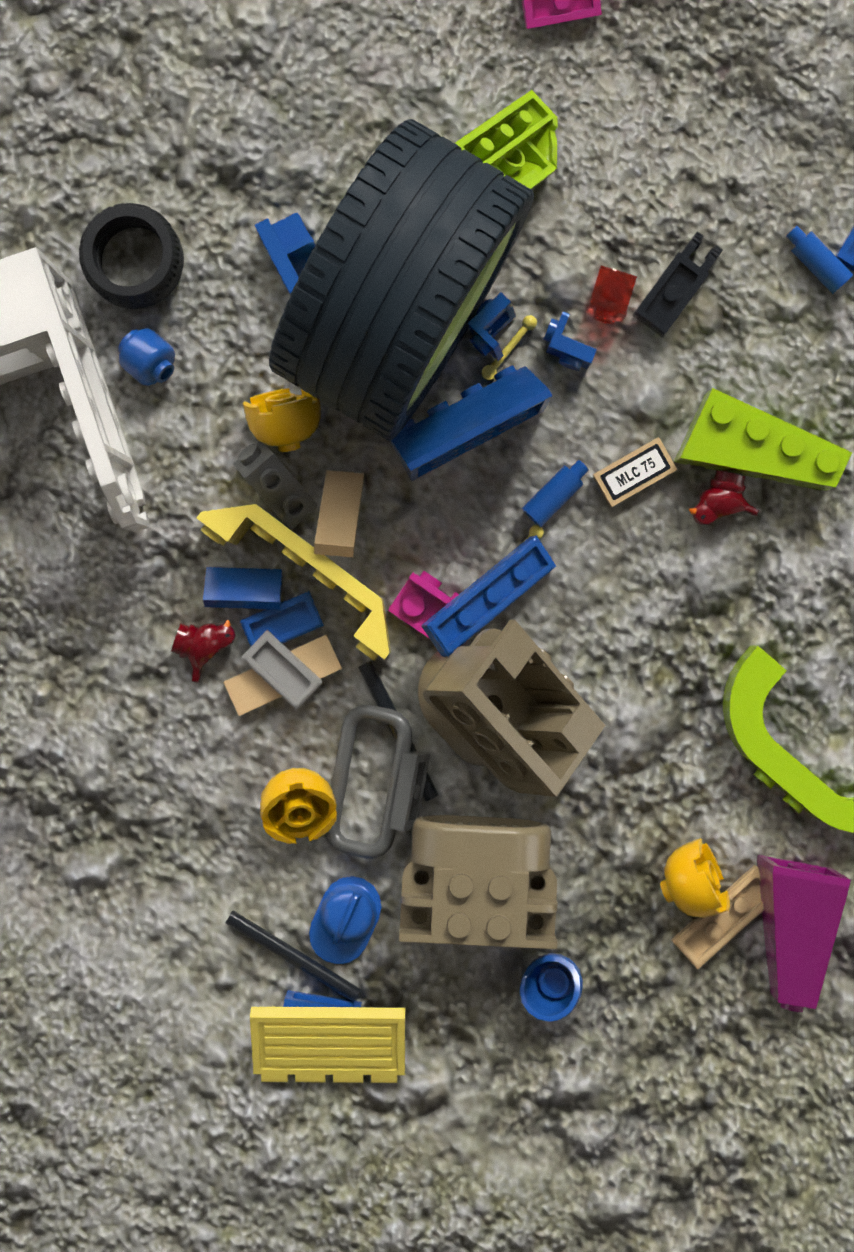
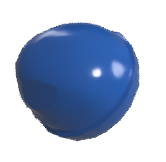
[519,953,583,1022]

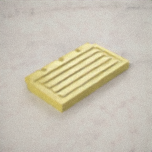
[250,1007,405,1083]

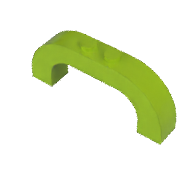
[723,645,854,833]

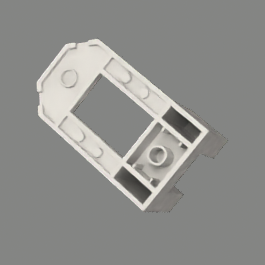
[0,247,150,532]

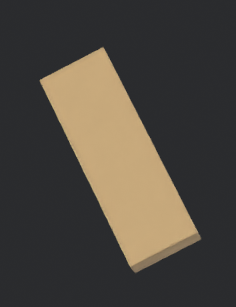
[314,470,364,557]
[223,634,343,716]
[671,865,764,970]

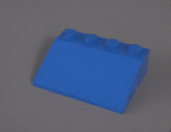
[390,365,552,482]

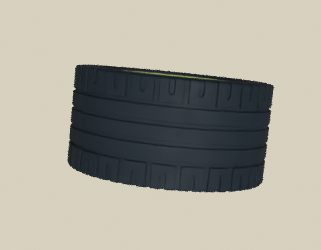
[269,119,534,440]

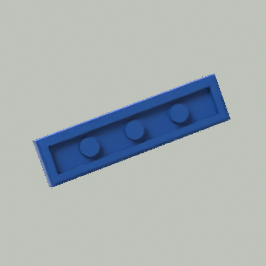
[421,535,556,657]

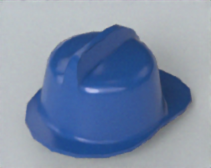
[309,876,382,964]

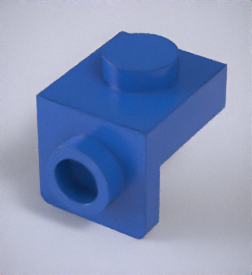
[467,292,516,361]
[543,311,597,371]

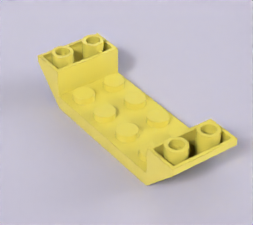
[197,504,391,660]

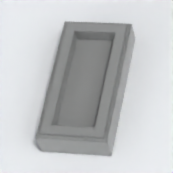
[241,630,323,710]

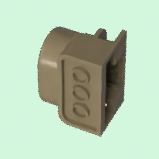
[418,620,606,797]
[399,815,558,949]

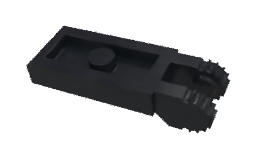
[632,231,723,338]

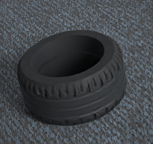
[79,203,184,309]

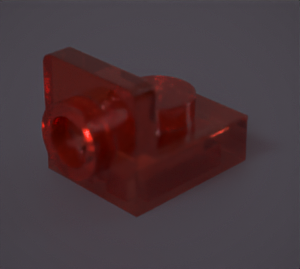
[586,265,637,325]

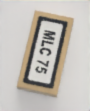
[592,437,678,508]

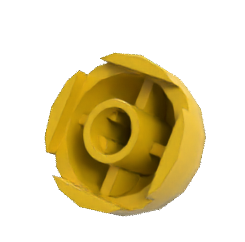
[242,388,321,452]
[260,768,337,844]
[660,838,730,918]

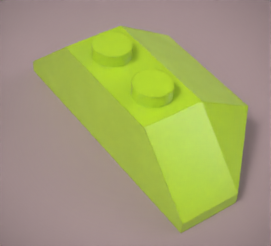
[455,90,558,190]

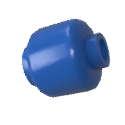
[118,328,175,386]

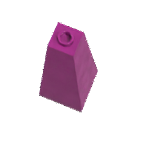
[757,855,851,1012]

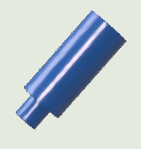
[786,226,853,294]
[521,460,589,528]

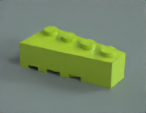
[674,388,852,491]

